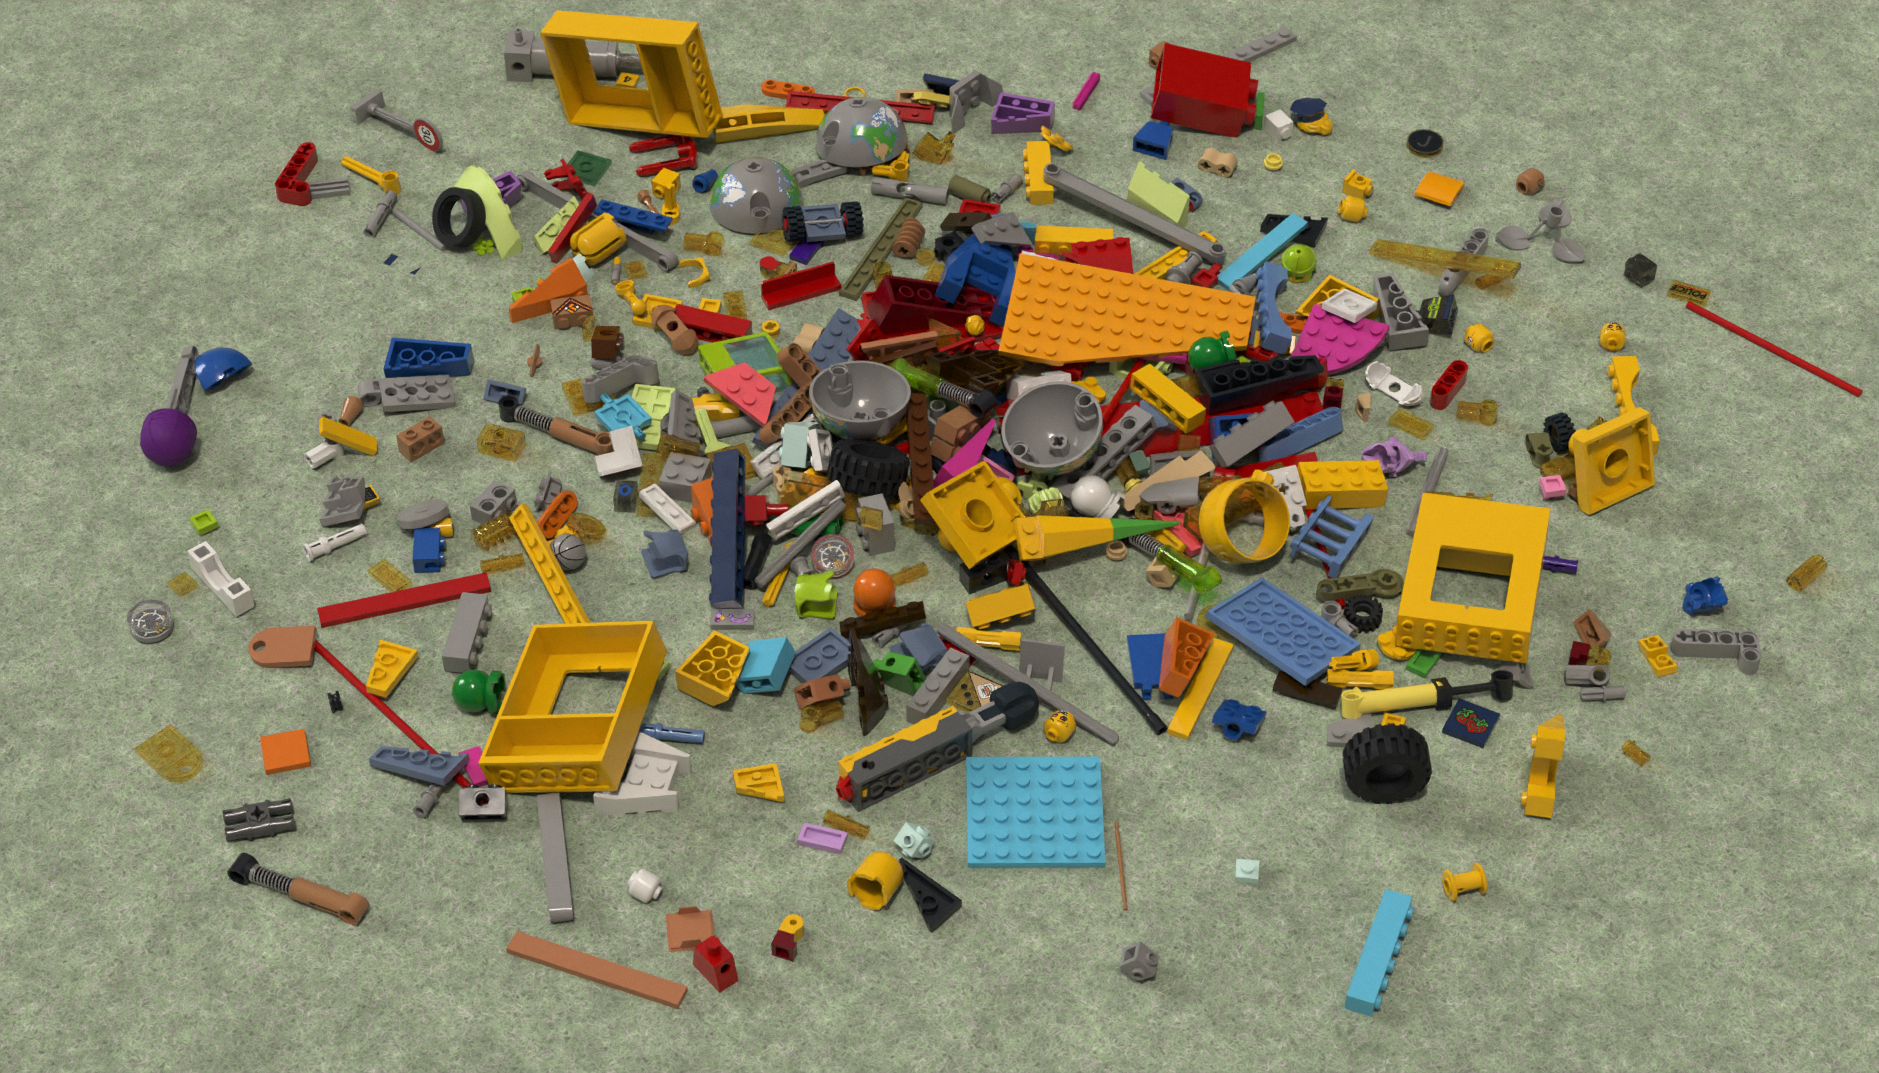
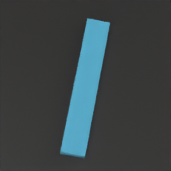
[1217,213,1308,291]

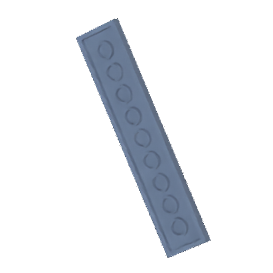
[752,308,860,450]

